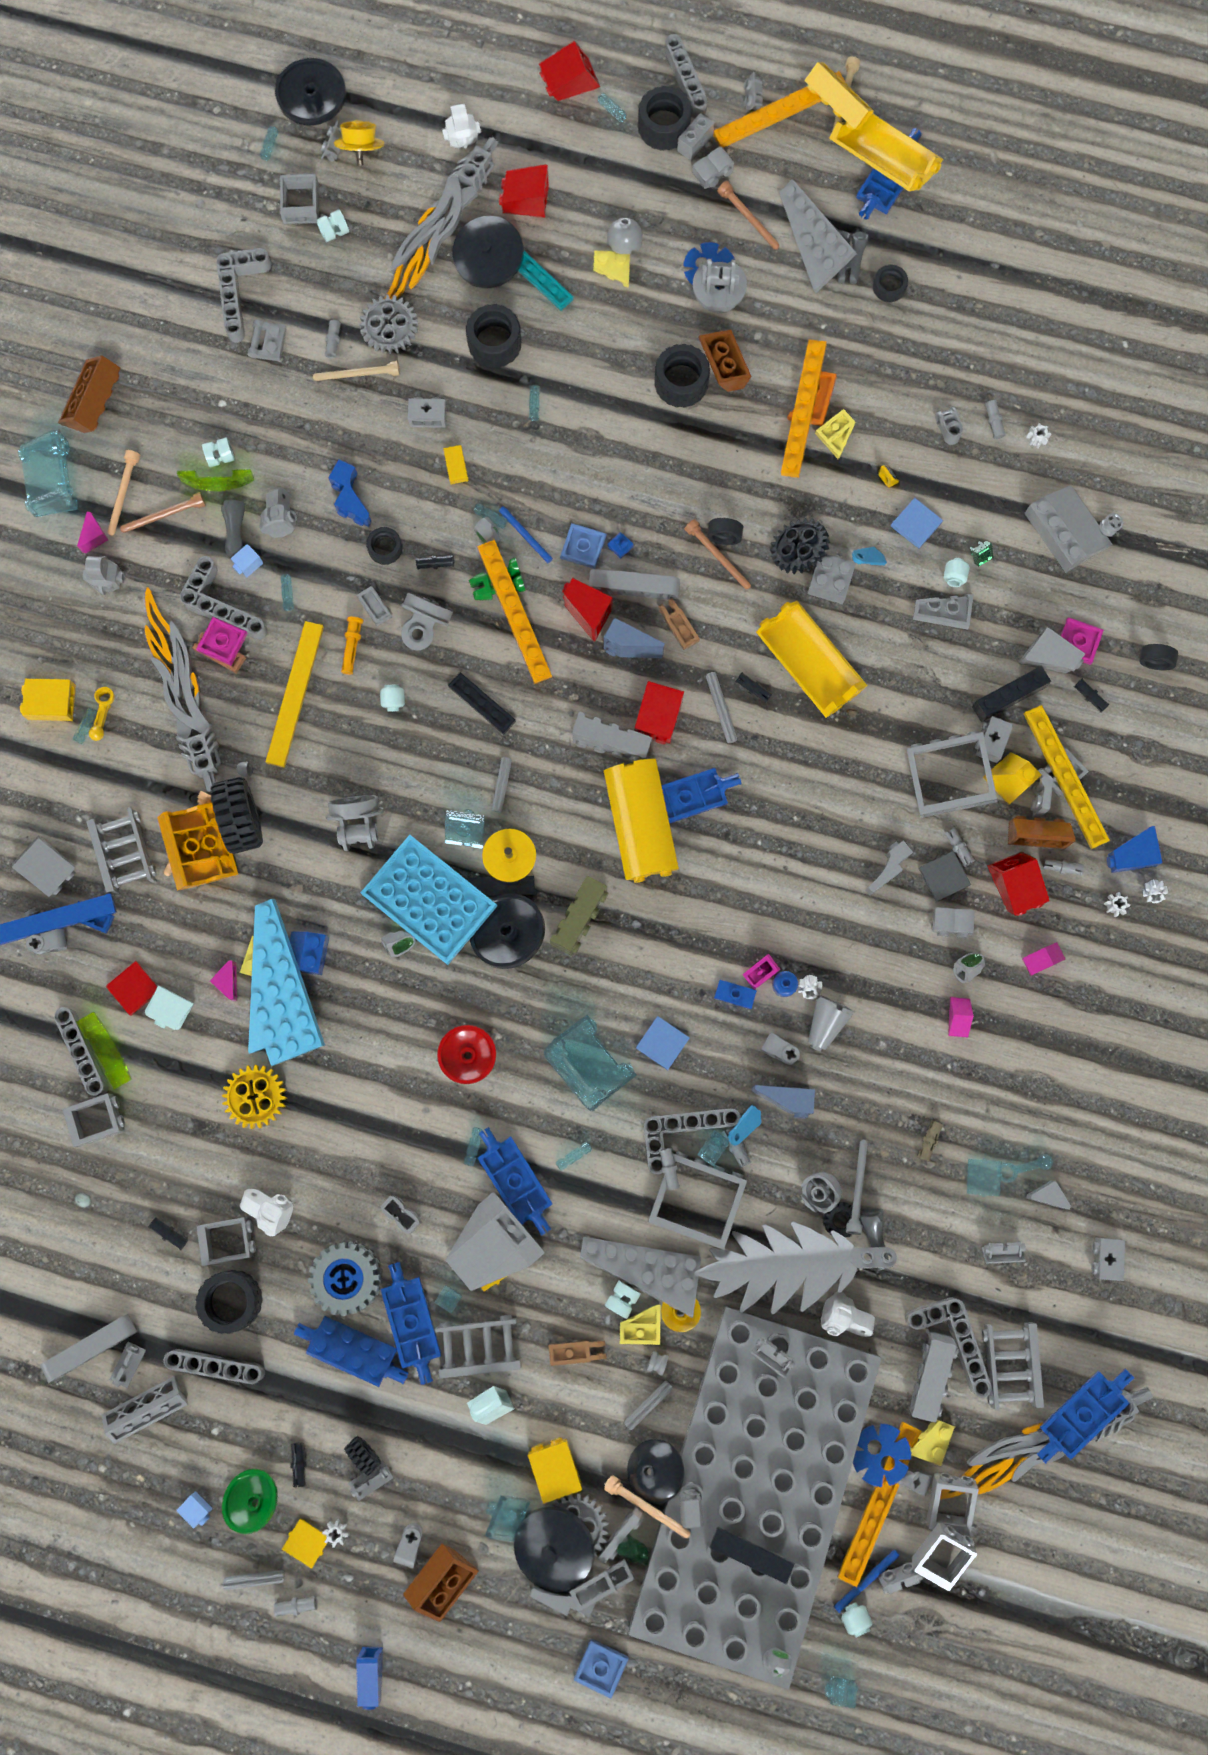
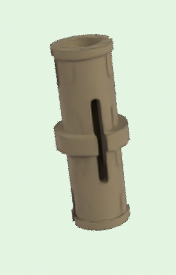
[917,1120,943,1162]

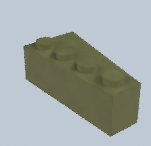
[550,876,609,956]

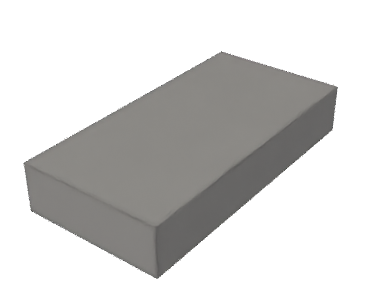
[356,586,392,626]

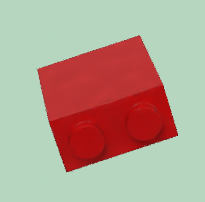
[539,40,600,101]
[499,164,549,218]
[562,578,613,641]
[634,681,684,744]
[987,851,1050,916]

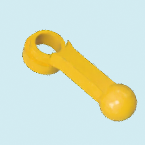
[89,687,115,741]

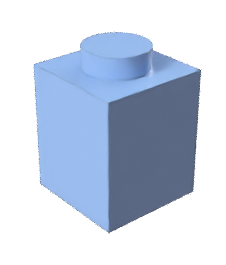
[230,544,263,578]
[176,1492,213,1529]

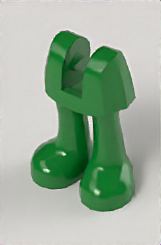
[469,558,526,601]

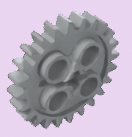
[359,295,419,354]
[550,1492,609,1557]

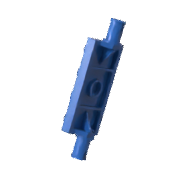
[856,128,922,219]
[662,768,742,824]
[478,1127,553,1236]
[380,1262,442,1385]
[294,1316,409,1387]
[1036,1369,1135,1464]

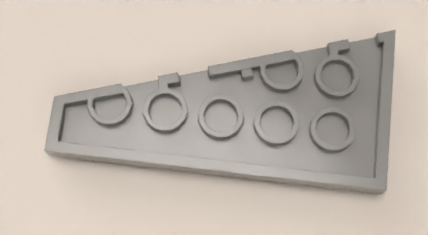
[779,179,857,293]
[580,1237,701,1318]

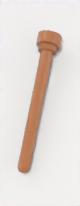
[717,181,779,250]
[120,492,206,533]
[684,519,751,589]

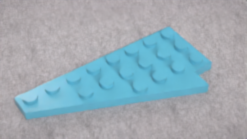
[248,899,325,1066]

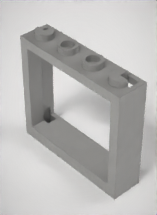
[907,731,998,818]
[648,1151,747,1250]

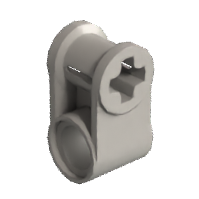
[935,407,963,445]
[26,929,67,955]
[761,1033,800,1065]
[897,1467,933,1496]
[393,1523,423,1568]

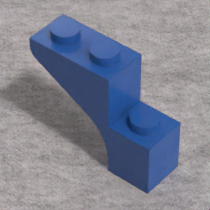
[328,460,372,527]

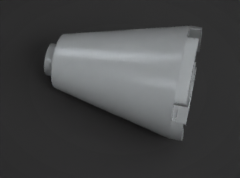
[808,995,854,1052]

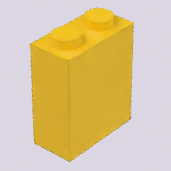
[20,679,76,721]
[528,1437,582,1504]

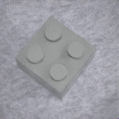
[807,554,856,604]

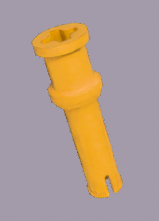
[341,616,364,675]

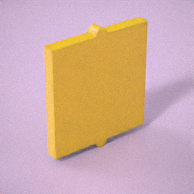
[282,1518,327,1569]

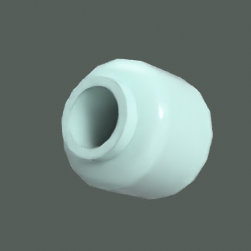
[943,558,970,587]
[380,684,405,711]
[841,1603,872,1637]

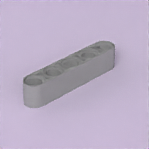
[665,34,707,118]
[588,569,680,600]
[54,1007,109,1096]
[40,1314,137,1383]
[164,1349,265,1384]

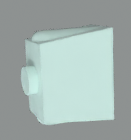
[145,986,194,1030]
[467,1386,515,1425]

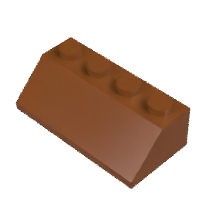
[58,356,121,433]

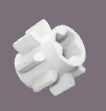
[1026,423,1051,448]
[1142,879,1168,903]
[1104,892,1130,917]
[798,975,822,999]
[323,1519,349,1548]

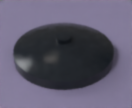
[275,58,346,126]
[452,216,524,288]
[470,893,545,969]
[514,1506,595,1592]

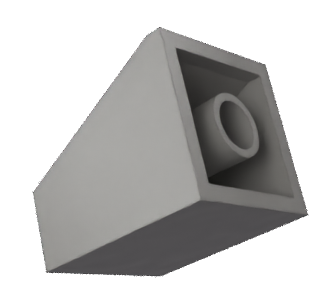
[1018,627,1085,673]
[12,835,76,897]

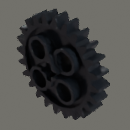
[770,518,830,574]

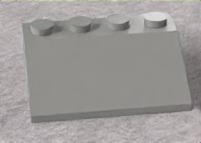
[1025,485,1112,573]

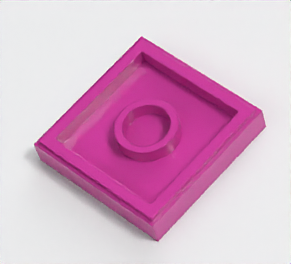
[196,617,248,666]
[1061,617,1104,665]

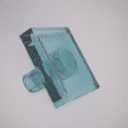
[445,809,485,848]
[485,1495,530,1542]

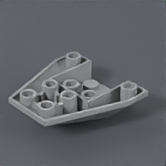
[445,1192,545,1291]

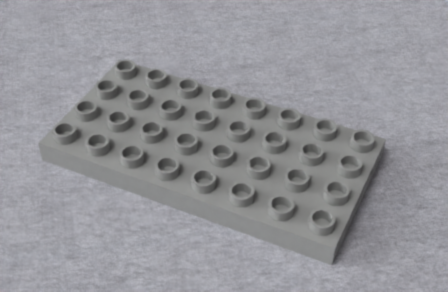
[628,1305,882,1689]

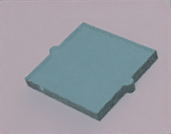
[967,1158,1002,1197]

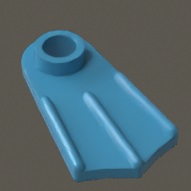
[852,547,887,566]
[728,1105,762,1146]

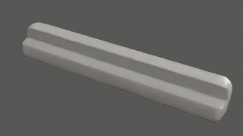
[492,757,512,812]
[624,1381,673,1430]
[223,1570,285,1590]

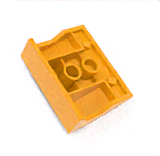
[157,803,238,891]

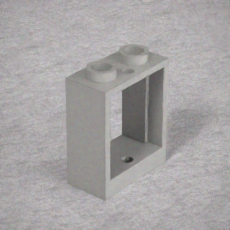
[280,173,319,224]
[62,1093,125,1147]
[196,1217,256,1266]
[926,1473,979,1535]
[912,1522,977,1591]

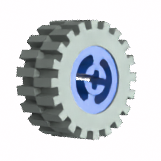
[308,1242,383,1316]

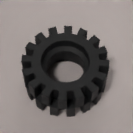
[822,1202,860,1238]
[344,1436,381,1476]

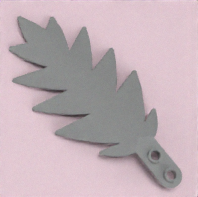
[695,1222,897,1315]

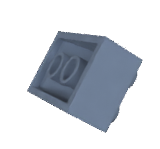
[604,618,665,658]
[752,1085,815,1119]

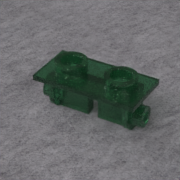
[617,1535,649,1566]

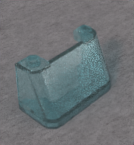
[18,429,78,517]
[544,1015,636,1111]

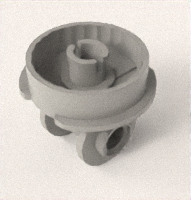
[693,259,747,313]
[401,592,453,650]
[326,795,384,851]

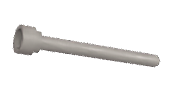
[846,1140,868,1235]

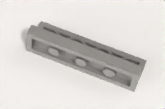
[102,1376,188,1444]

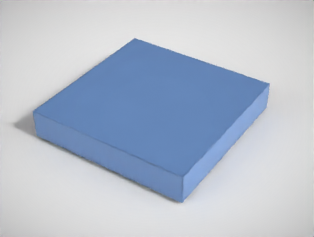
[891,498,943,549]
[560,523,607,569]
[636,1016,689,1070]
[574,1638,629,1699]

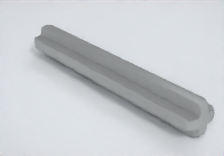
[706,672,737,743]

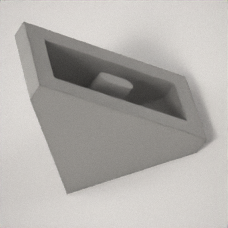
[1026,1181,1071,1210]

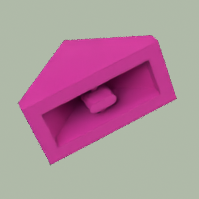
[77,512,108,553]
[1022,942,1066,976]
[742,954,780,990]
[210,960,237,1001]
[948,997,973,1038]

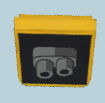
[878,465,899,488]

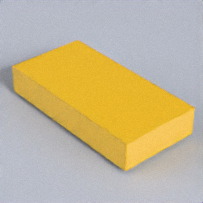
[443,445,468,485]

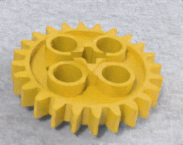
[222,1065,287,1129]

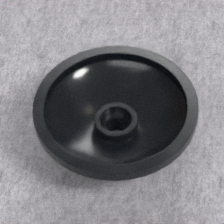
[627,1439,684,1504]

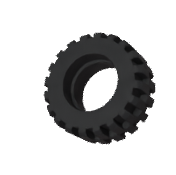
[210,777,263,854]

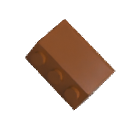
[698,330,752,392]
[1008,816,1075,849]
[403,1543,479,1622]

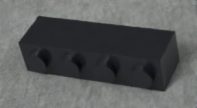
[972,666,1052,722]

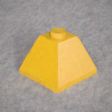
[983,752,1042,805]

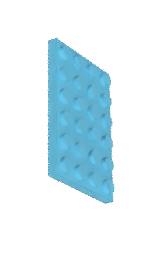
[360,834,497,965]

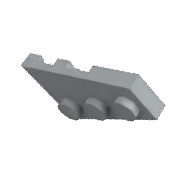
[913,594,974,630]
[598,1506,643,1564]

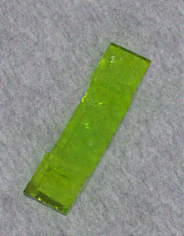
[177,469,254,491]
[76,1012,132,1090]

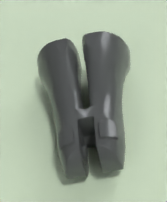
[837,231,869,284]
[221,500,245,557]
[860,1208,889,1270]

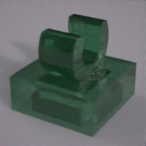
[970,541,994,567]

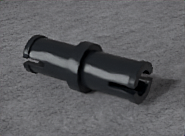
[416,555,454,570]
[735,672,773,703]
[1074,678,1110,713]
[148,1217,188,1250]
[290,1442,307,1487]

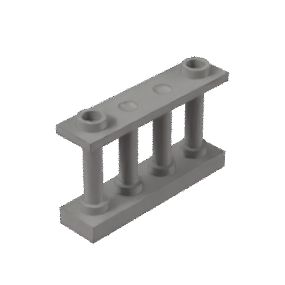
[86,807,157,896]
[435,1315,521,1378]
[982,1322,1044,1410]

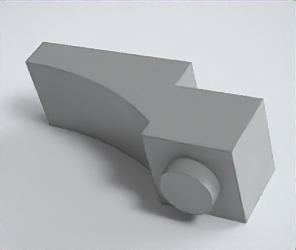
[866,841,913,896]
[570,1559,635,1612]
[530,1584,596,1617]

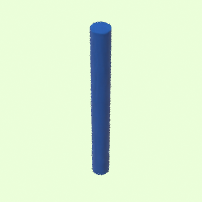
[499,506,553,564]
[834,1550,899,1613]

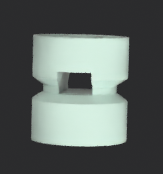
[316,210,349,242]
[202,437,235,468]
[605,1281,641,1319]

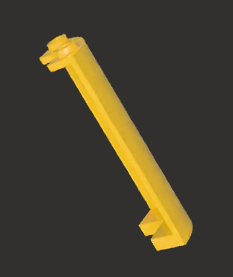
[829,113,943,191]
[756,601,868,718]
[603,759,679,883]

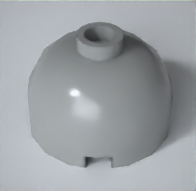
[607,218,642,254]
[801,1172,842,1213]

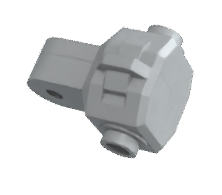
[259,487,297,538]
[83,556,125,595]

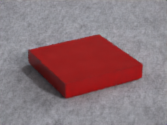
[105,961,158,1016]

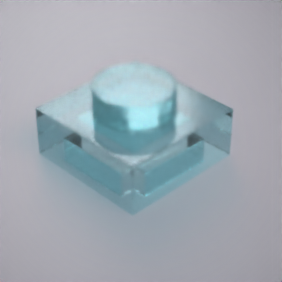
[434,1285,463,1313]

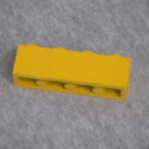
[804,62,874,130]

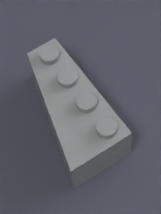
[572,711,652,762]
[909,1326,958,1423]

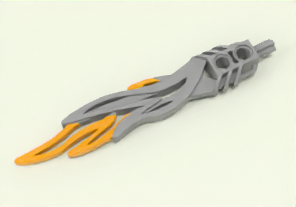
[384,137,498,300]
[145,587,221,792]
[940,1387,1153,1500]

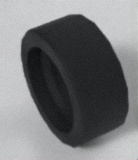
[873,264,909,303]
[707,518,744,545]
[366,527,403,565]
[1139,644,1178,671]

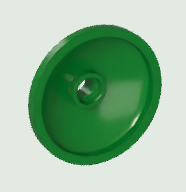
[222,1469,278,1534]

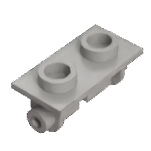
[744,72,763,114]
[321,121,342,161]
[982,1241,1026,1264]
[751,1337,795,1378]
[109,1342,146,1388]
[348,1460,393,1501]
[878,1562,923,1594]

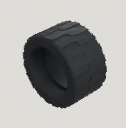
[638,86,692,151]
[466,304,522,368]
[654,344,710,408]
[195,1270,263,1334]

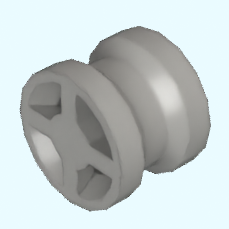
[1099,513,1124,537]
[647,1351,668,1375]

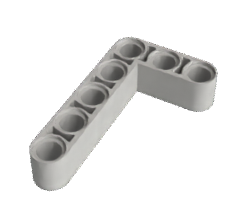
[216,248,272,343]
[180,556,267,640]
[644,1108,741,1175]
[905,1297,992,1398]

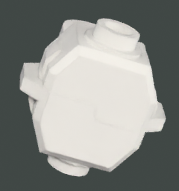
[442,103,481,149]
[240,1189,293,1236]
[821,1292,875,1337]

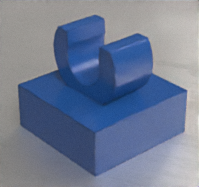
[608,532,634,559]

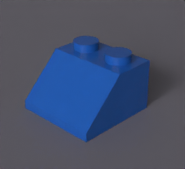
[289,931,329,976]

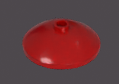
[437,1025,496,1084]

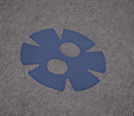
[683,242,735,290]
[853,1424,911,1487]

